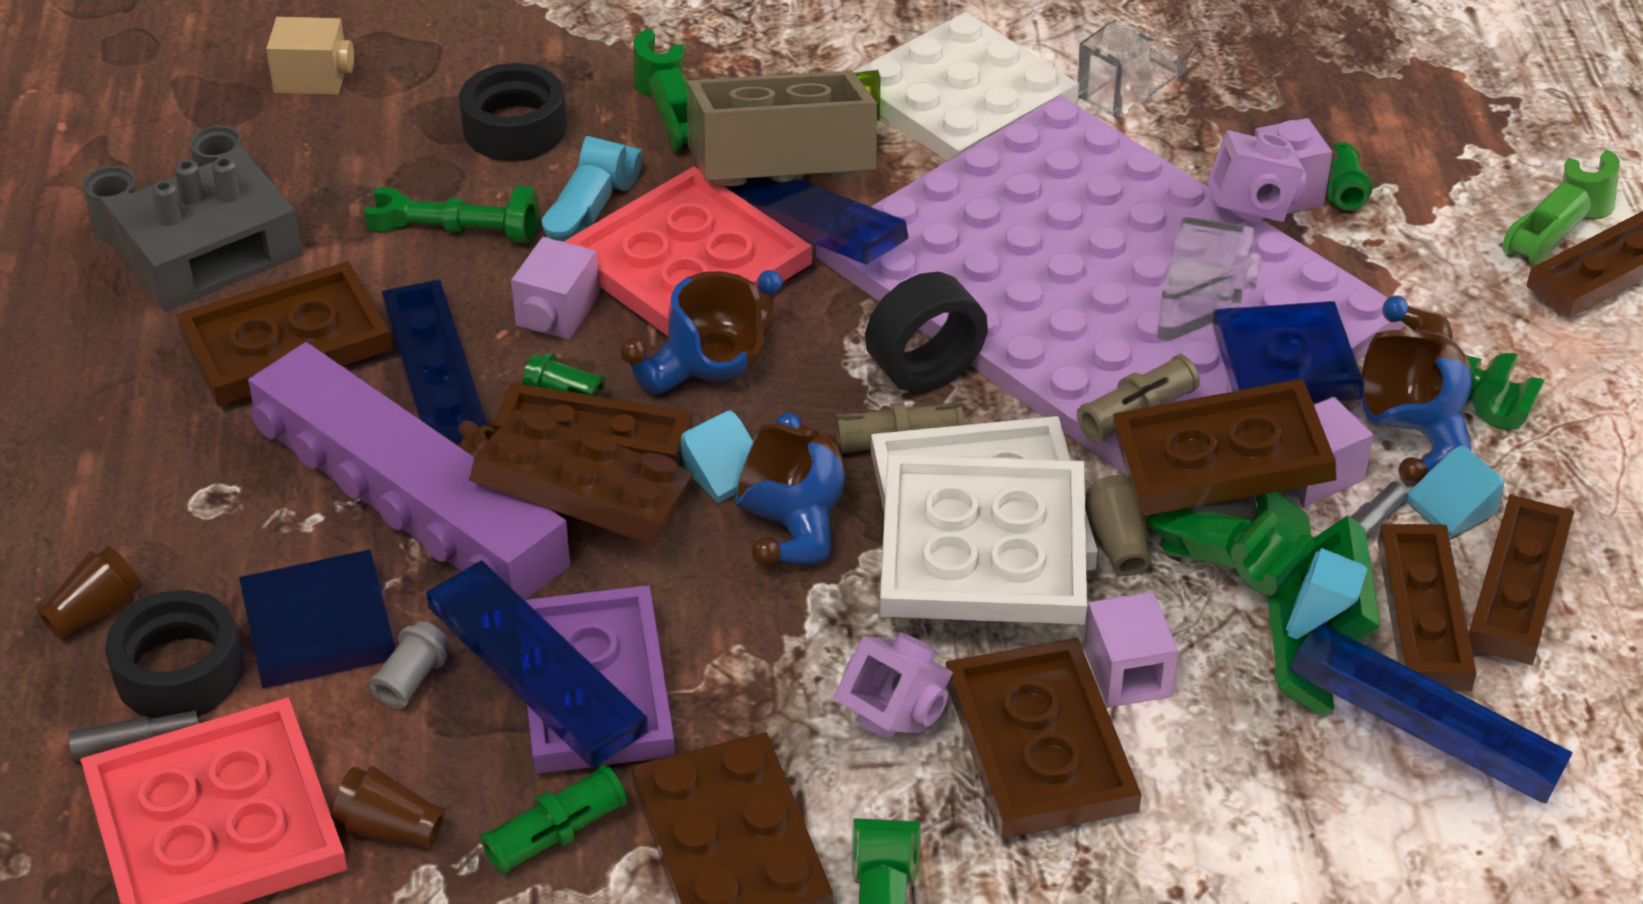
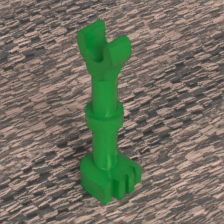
[363,186,540,244]

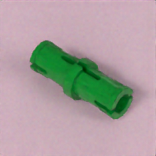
[479,765,627,876]

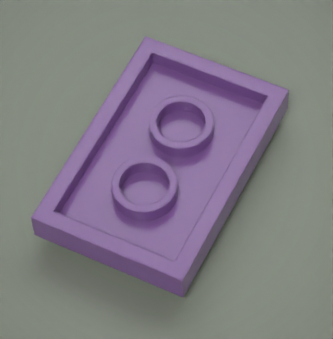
[516,585,675,774]

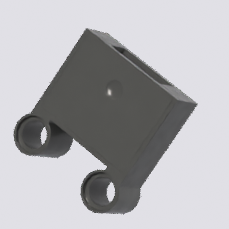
[82,126,303,312]

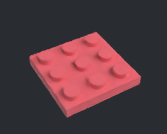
[563,166,812,337]
[80,697,348,904]

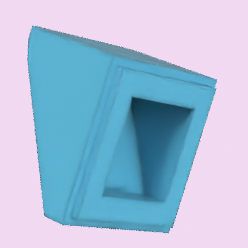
[681,410,753,503]
[1406,445,1504,538]
[1286,548,1367,640]

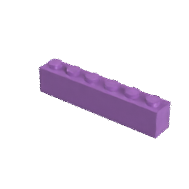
[248,342,570,609]

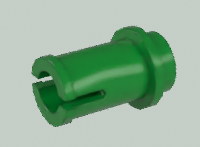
[1326,142,1373,211]
[522,352,606,397]

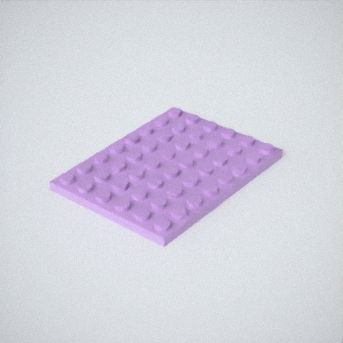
[816,95,1405,476]

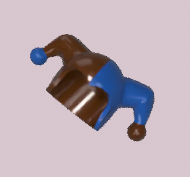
[620,270,783,396]
[1361,295,1472,485]
[734,412,846,566]

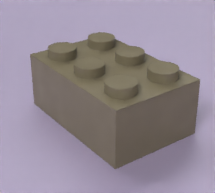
[686,71,877,186]

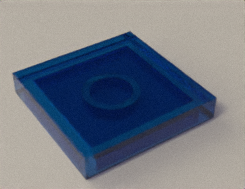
[1212,301,1364,403]
[239,549,396,689]

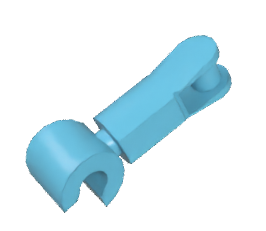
[542,136,643,242]

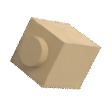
[266,17,354,95]

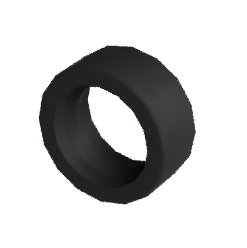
[459,63,567,160]
[865,271,988,393]
[105,590,244,718]

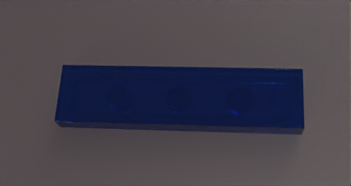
[725,177,909,265]
[382,280,488,445]
[426,560,648,768]
[1289,623,1573,804]

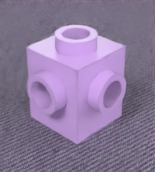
[1207,130,1306,222]
[833,633,953,739]

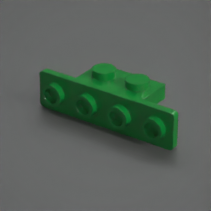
[1256,492,1381,716]

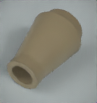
[1085,475,1151,576]

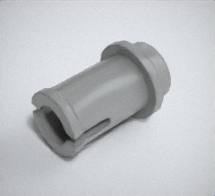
[368,621,449,710]

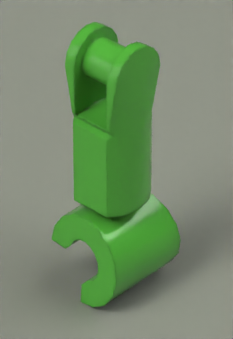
[1502,149,1620,266]

